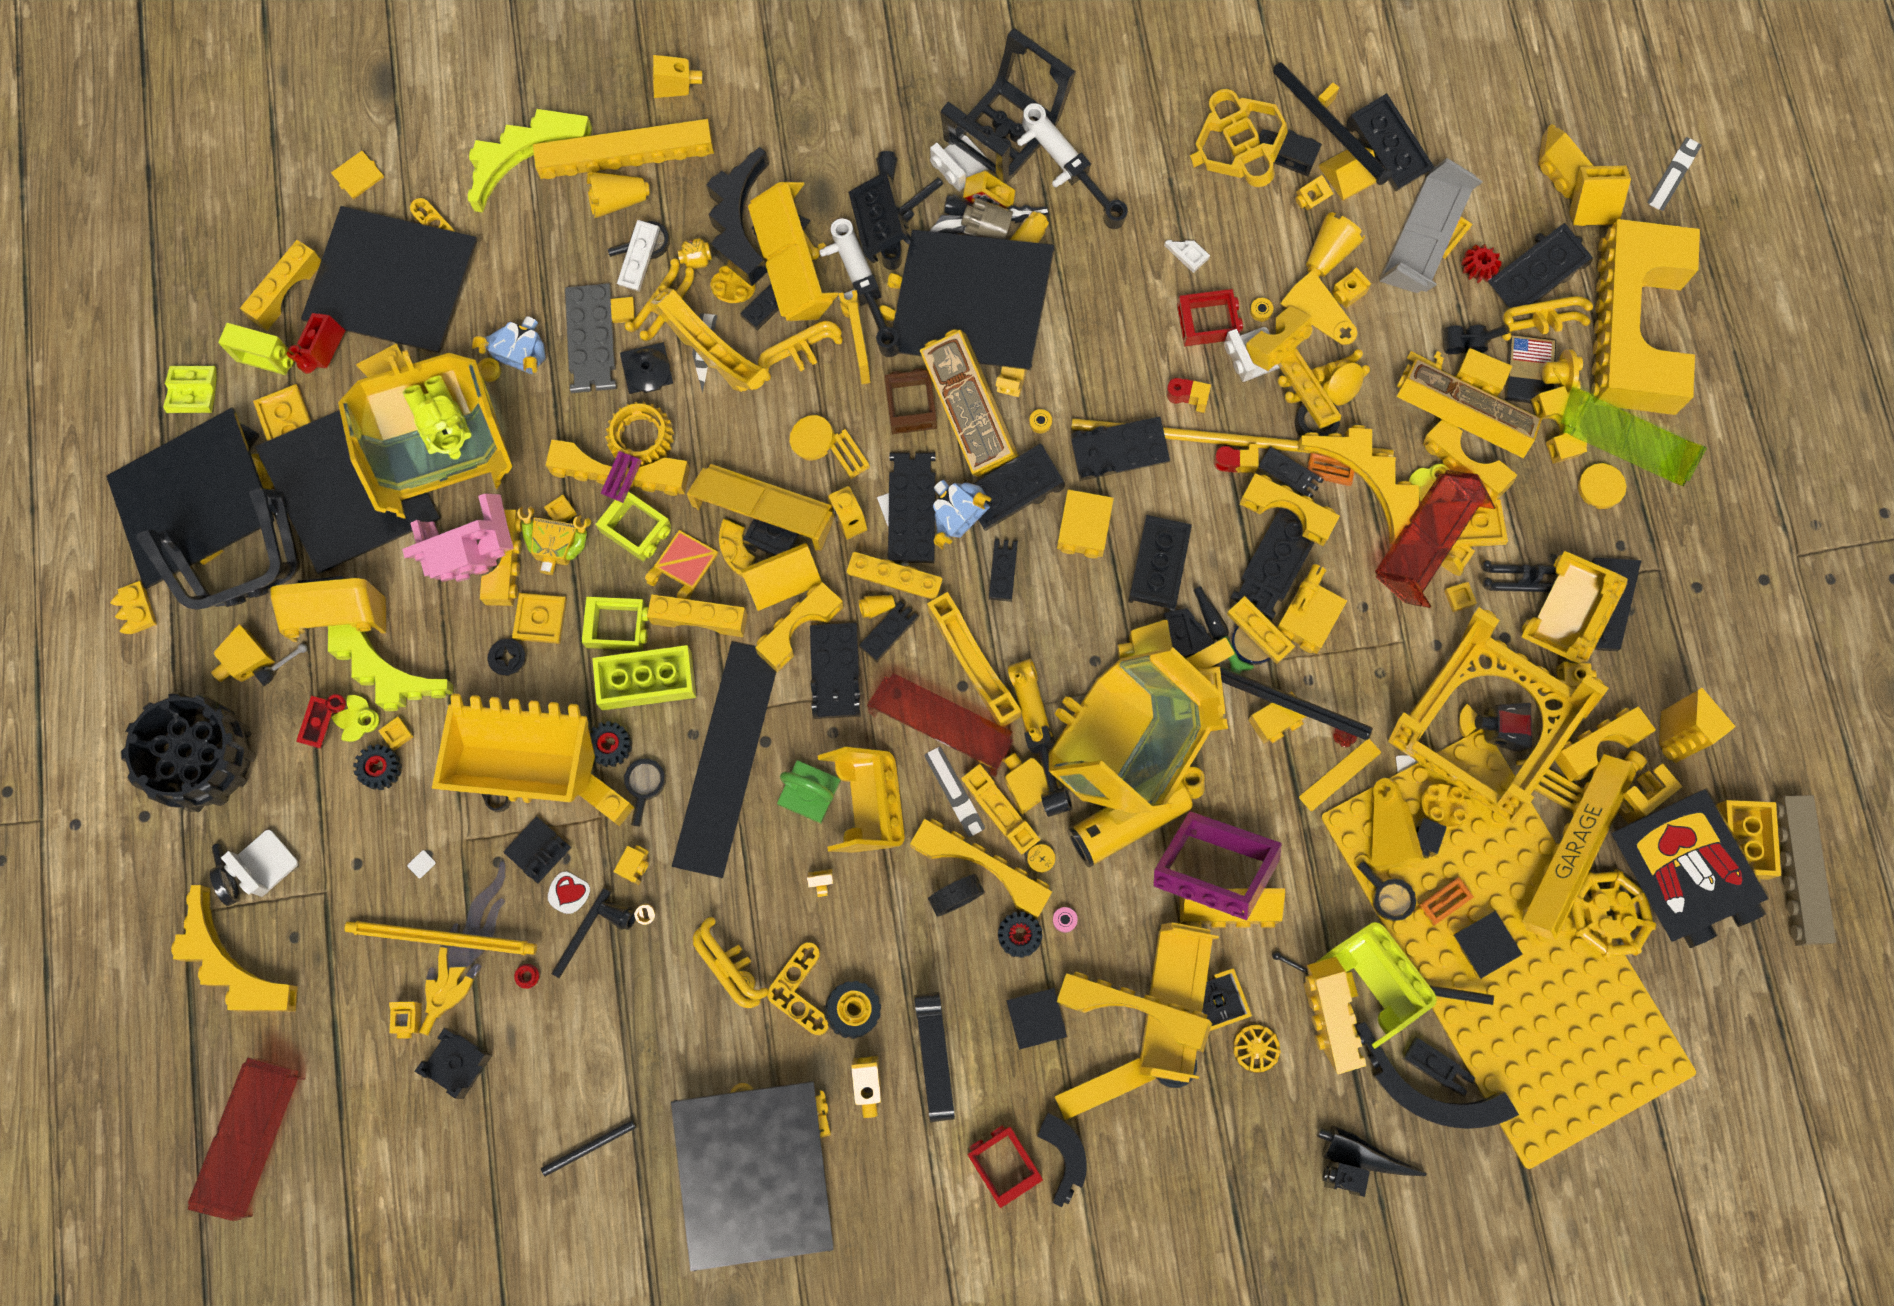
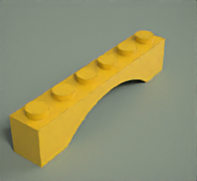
[546,440,690,496]
[927,592,1021,729]
[910,819,1052,919]
[1057,972,1212,1052]

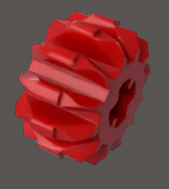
[1461,244,1502,284]

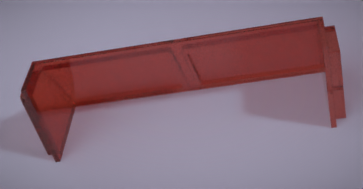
[1375,470,1496,608]
[867,673,1014,777]
[187,1057,306,1221]

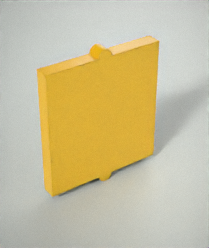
[331,150,384,199]

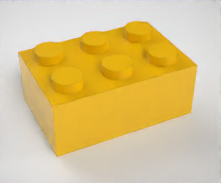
[1717,800,1781,880]

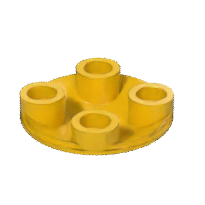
[710,266,755,303]
[1323,361,1364,406]
[1421,784,1468,829]

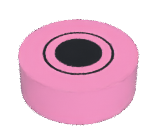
[1053,907,1077,933]

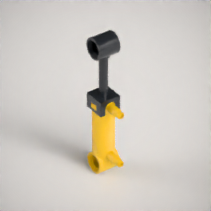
[1008,659,1072,817]

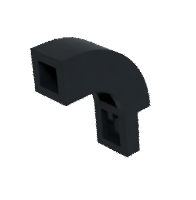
[1037,1113,1087,1207]

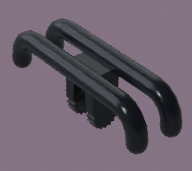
[1481,560,1557,592]

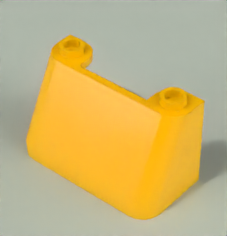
[1521,551,1628,663]

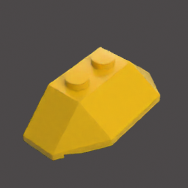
[1538,124,1593,199]

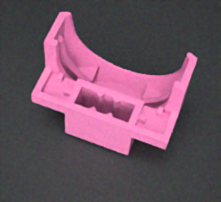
[402,494,514,582]

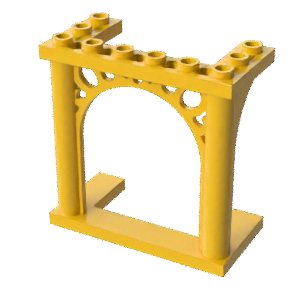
[1388,607,1609,824]

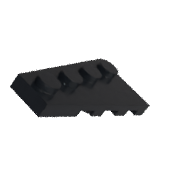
[1592,557,1642,652]

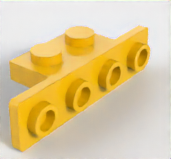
[847,552,943,600]

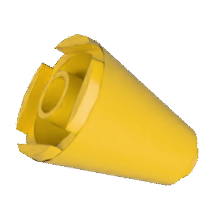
[586,172,650,218]
[1306,212,1365,277]

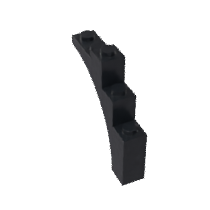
[706,147,769,286]

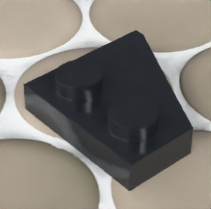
[1163,608,1216,658]

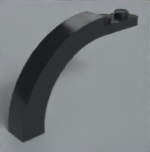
[1354,1021,1519,1129]

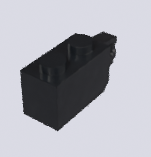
[1259,129,1322,177]

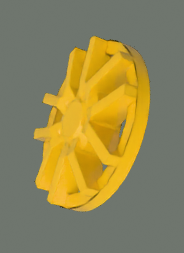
[1233,1025,1281,1073]

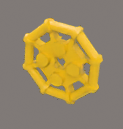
[1571,869,1656,958]

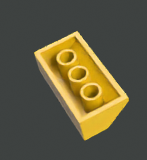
[1659,688,1736,763]
[1179,888,1285,928]

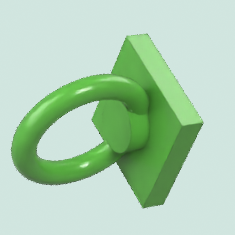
[777,760,841,824]

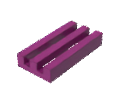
[601,451,642,503]

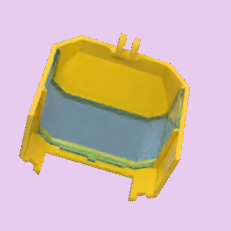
[338,350,512,519]
[1049,647,1228,814]

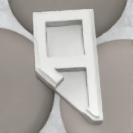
[1164,240,1210,273]

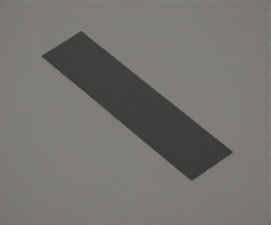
[671,641,776,878]

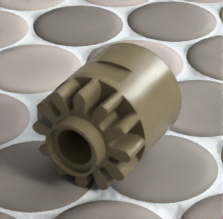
[961,198,1013,239]

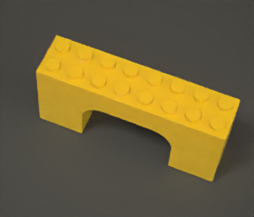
[1591,219,1700,415]

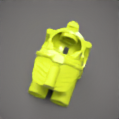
[402,376,471,459]

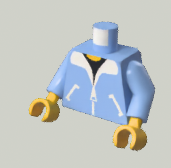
[472,316,546,375]
[933,480,991,550]

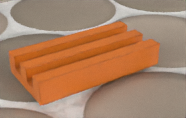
[1307,453,1354,486]
[1418,877,1474,926]

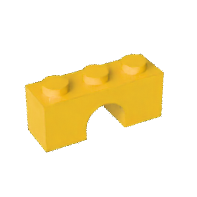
[1246,306,1312,371]
[1531,386,1587,464]

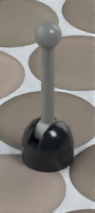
[252,644,307,686]

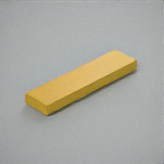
[1278,348,1341,428]

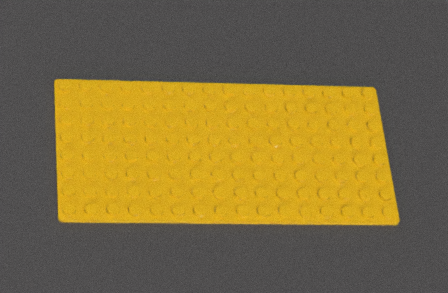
[1321,729,1696,1169]

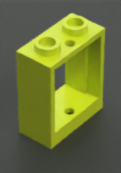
[218,323,294,375]
[595,491,671,562]
[582,597,649,651]

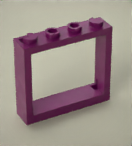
[1153,812,1282,920]

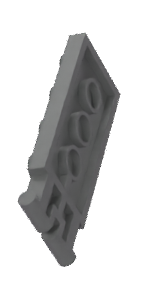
[565,283,617,393]

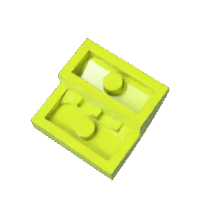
[163,366,217,413]

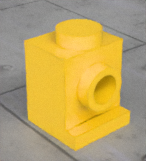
[1295,175,1333,211]
[1332,267,1371,309]
[1556,662,1597,690]
[613,845,649,886]

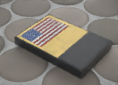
[1505,334,1556,403]

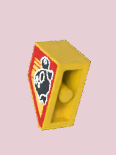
[963,171,1015,208]

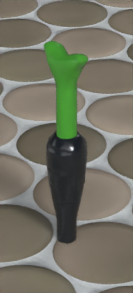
[1193,586,1254,674]

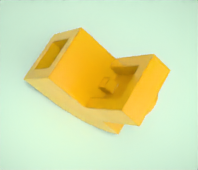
[995,367,1027,397]

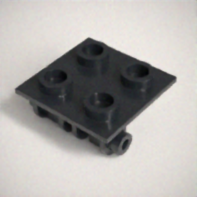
[503,816,572,884]

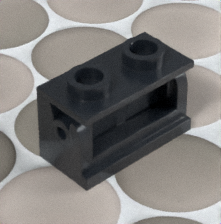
[1322,1162,1370,1197]

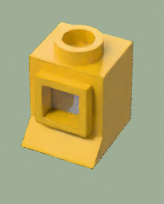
[389,1002,422,1039]

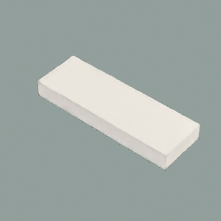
[617,220,660,292]

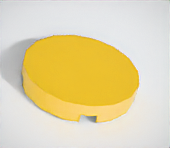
[789,415,835,461]
[1578,463,1627,509]

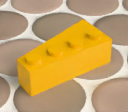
[1305,957,1366,1075]

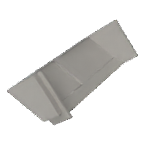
[1379,158,1483,293]

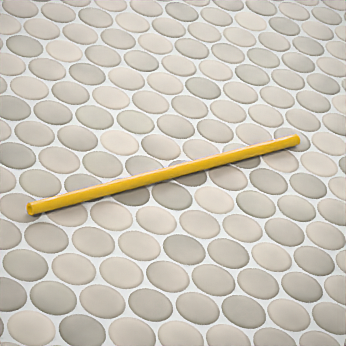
[1071,418,1394,457]

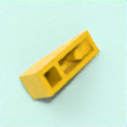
[579,773,634,827]

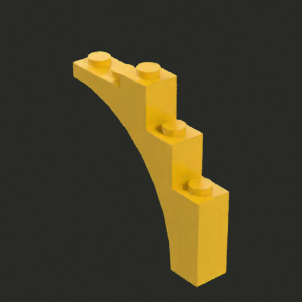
[650,288,769,392]
[1298,425,1419,545]
[171,885,298,1012]

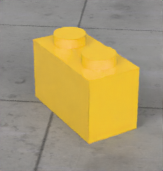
[1455,348,1512,397]
[1248,691,1307,744]

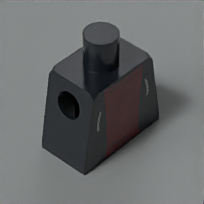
[1475,703,1532,752]

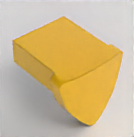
[1436,546,1475,576]

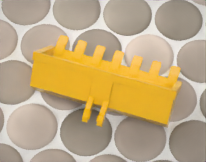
[432,693,595,803]

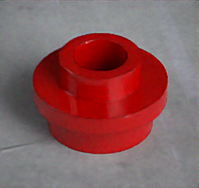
[514,964,540,989]

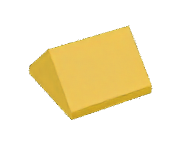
[1319,148,1376,201]

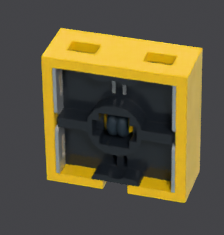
[1202,968,1252,1031]

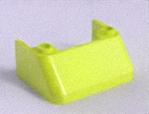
[1315,922,1437,1049]

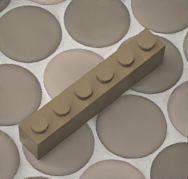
[1774,795,1836,946]

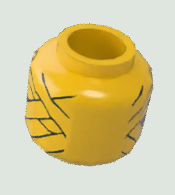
[678,238,712,270]

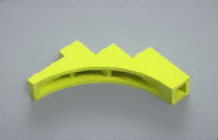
[468,109,592,212]
[328,624,453,711]

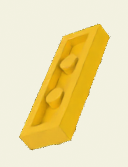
[1227,596,1295,664]

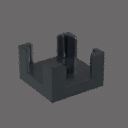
[743,519,803,556]
[414,1028,492,1099]

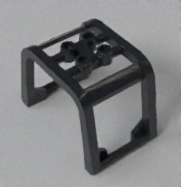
[940,28,1076,183]
[136,488,299,610]

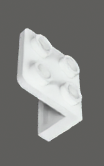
[930,135,988,191]
[1224,327,1280,382]
[221,830,298,897]

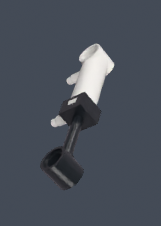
[1017,103,1128,229]
[819,218,901,357]

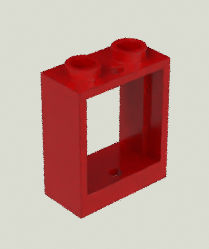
[1177,289,1243,347]
[967,1125,1043,1209]

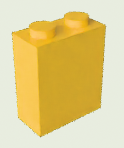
[1569,165,1631,226]
[1057,490,1114,558]
[1277,578,1347,654]

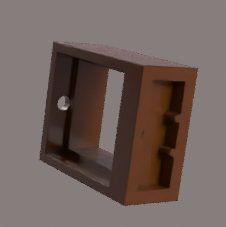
[884,369,937,435]

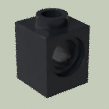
[1415,818,1447,859]

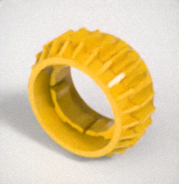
[605,402,674,467]

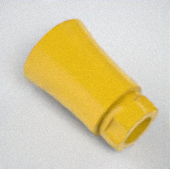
[1008,211,1049,243]

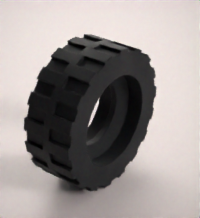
[928,874,985,917]

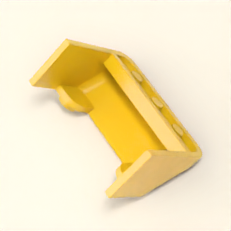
[270,578,386,642]
[818,747,905,853]

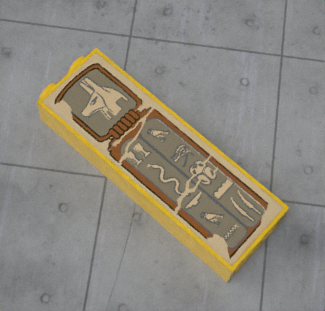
[920,330,1019,477]
[1396,358,1542,459]

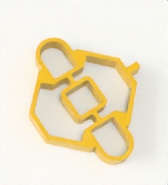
[1190,89,1288,187]

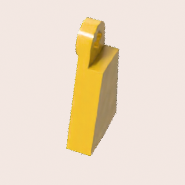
[1280,270,1357,345]
[1372,778,1424,869]

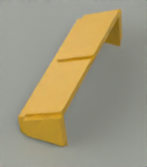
[748,182,839,321]
[687,464,834,551]
[1139,922,1219,1083]

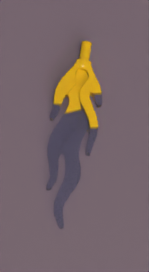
[419,861,505,1036]

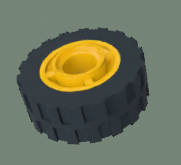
[824,981,881,1039]

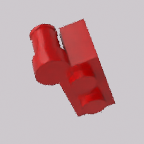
[287,313,346,374]
[296,694,346,749]

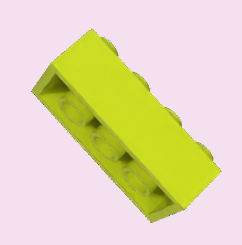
[592,645,696,711]

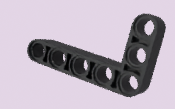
[914,992,955,1123]

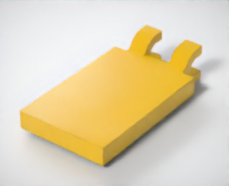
[839,290,870,384]

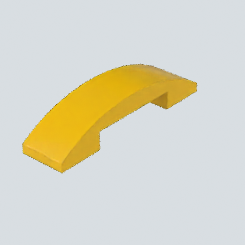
[961,764,1041,855]
[1055,1058,1156,1120]

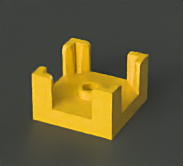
[1618,763,1683,824]

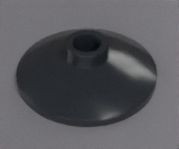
[625,349,670,392]

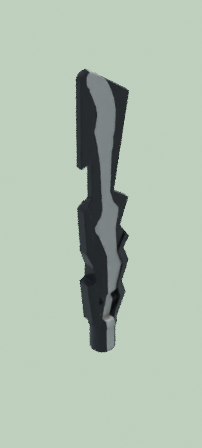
[930,204,1048,234]

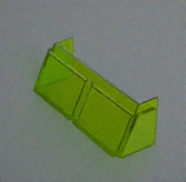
[1561,387,1707,487]

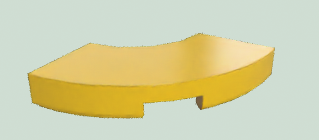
[719,519,756,578]

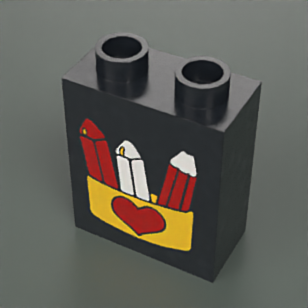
[1611,788,1769,948]

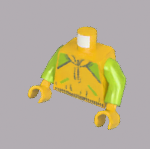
[517,506,591,575]

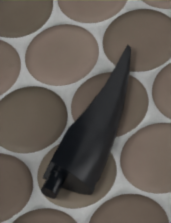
[1317,1125,1427,1176]

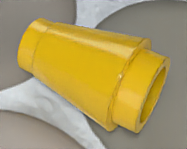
[859,595,895,619]

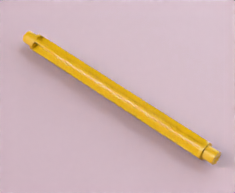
[345,921,537,955]

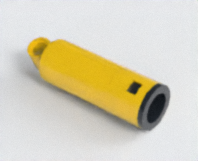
[1067,767,1205,868]

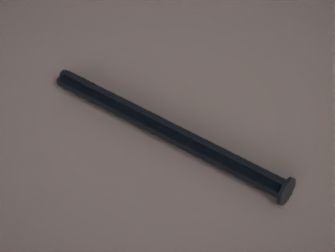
[1273,62,1392,185]
[1212,665,1373,740]

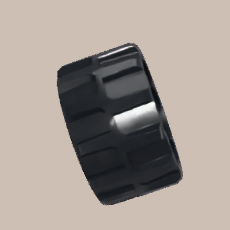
[121,692,255,812]

